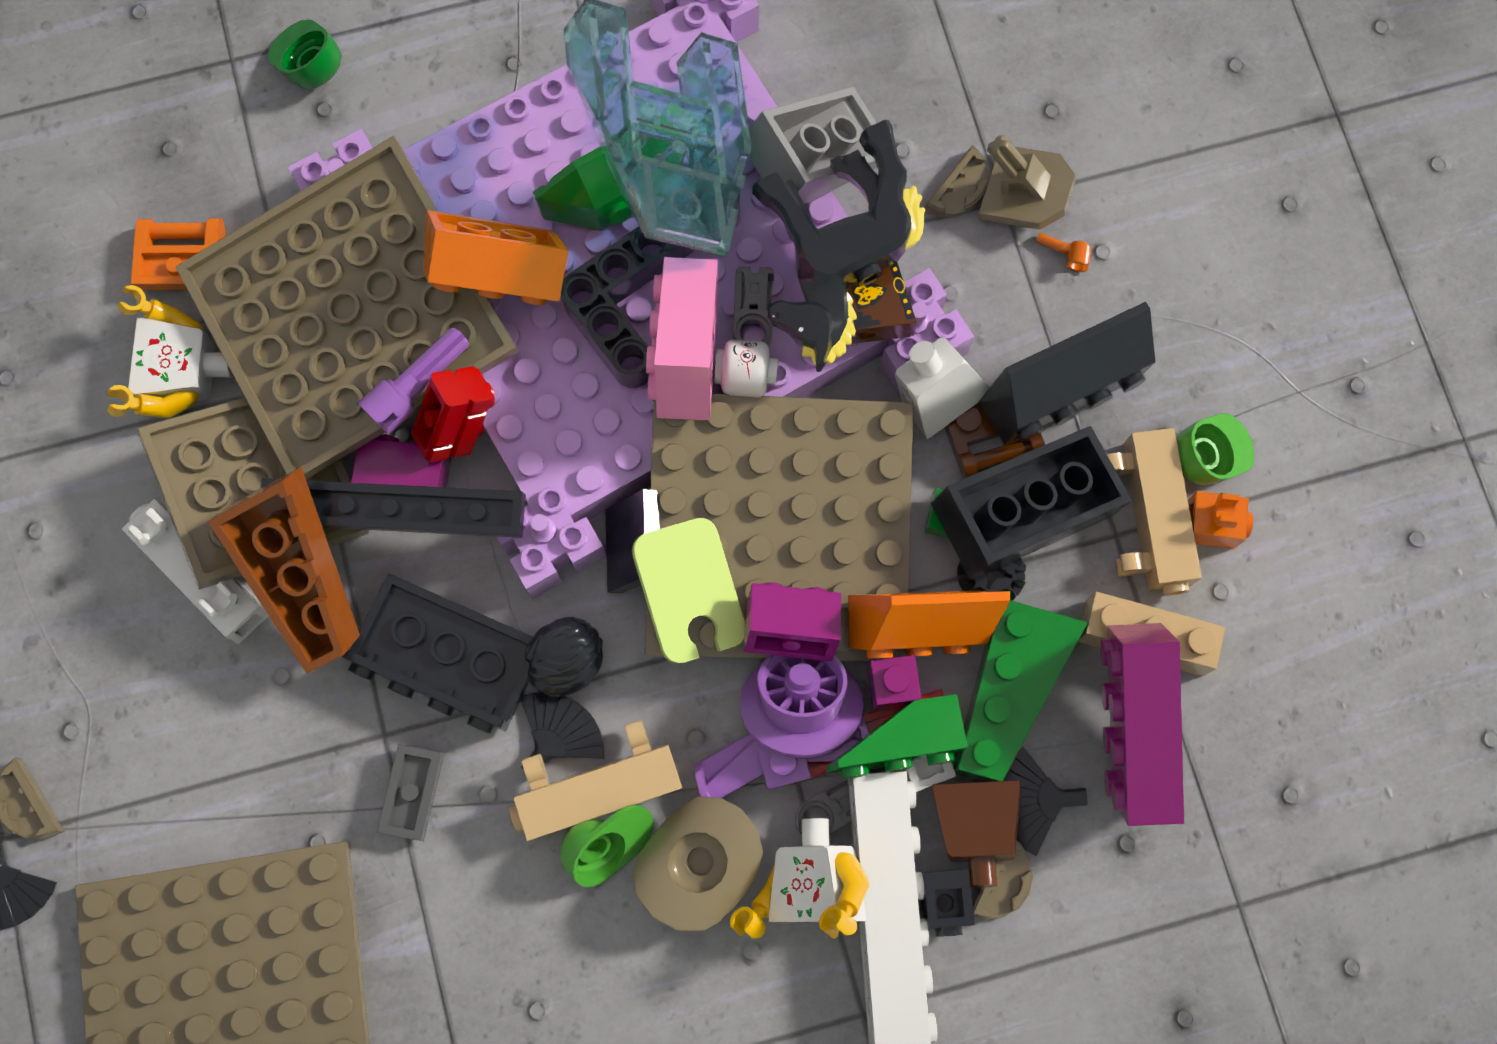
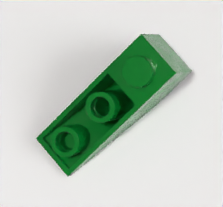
[825,694,968,779]

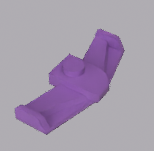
[694,718,868,798]

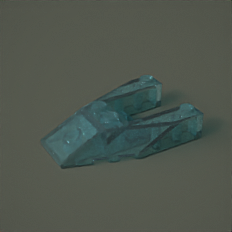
[564,0,752,256]

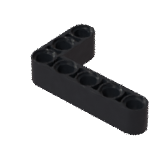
[561,176,740,388]

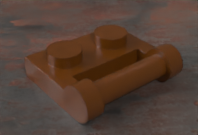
[944,402,1045,479]

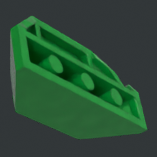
[533,110,688,231]

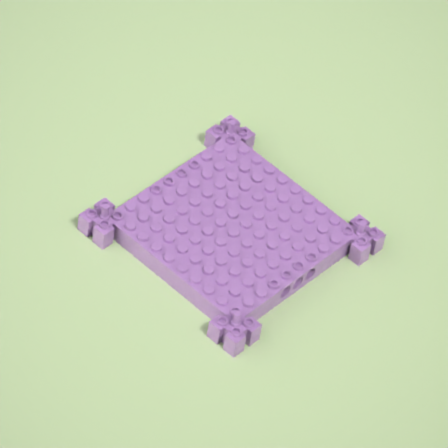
[288,0,974,599]

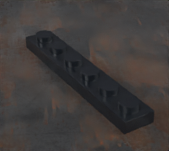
[261,478,526,538]

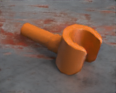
[1036,233,1091,272]

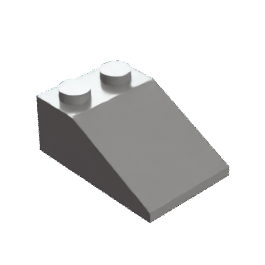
[739,87,877,204]

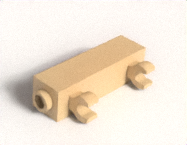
[1107,428,1202,596]
[509,719,682,841]

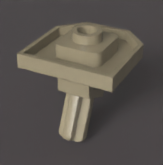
[979,135,1075,230]

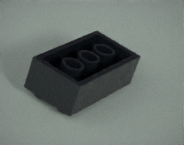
[930,426,1132,580]

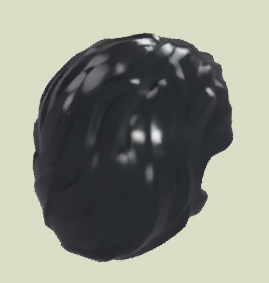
[525,617,603,698]

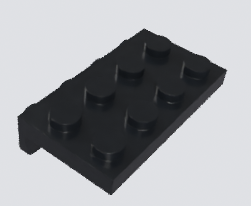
[341,573,533,735]

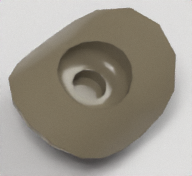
[633,797,763,931]

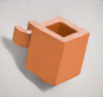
[1188,491,1254,549]

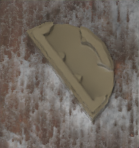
[924,145,989,217]
[0,757,65,839]
[973,841,1033,920]

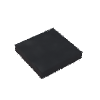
[605,489,659,594]

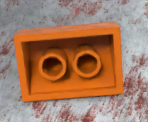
[423,210,568,305]
[848,591,1010,658]

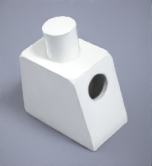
[895,337,990,440]

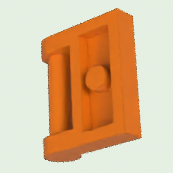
[131,218,226,290]

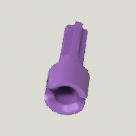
[357,328,469,435]

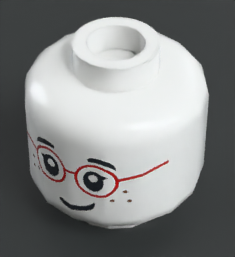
[714,339,778,398]

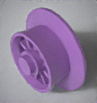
[740,655,864,758]

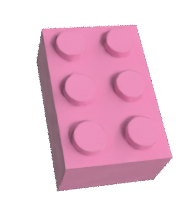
[646,257,718,421]

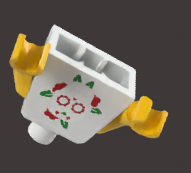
[106,285,234,418]
[730,818,869,939]

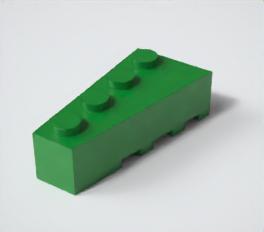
[953,600,1088,782]

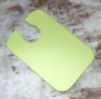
[632,518,745,663]

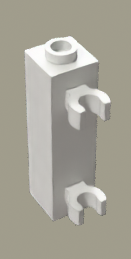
[122,499,269,644]

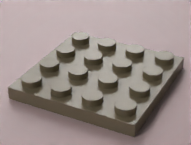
[138,397,369,590]

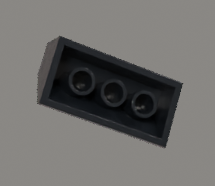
[979,301,1156,445]

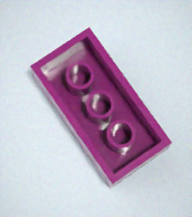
[1100,623,1184,826]

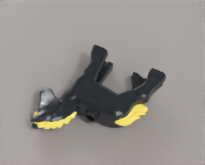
[752,120,925,372]

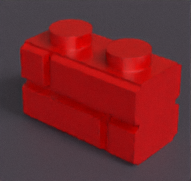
[411,366,495,463]

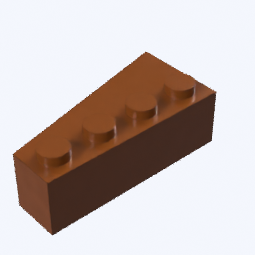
[208,467,360,674]

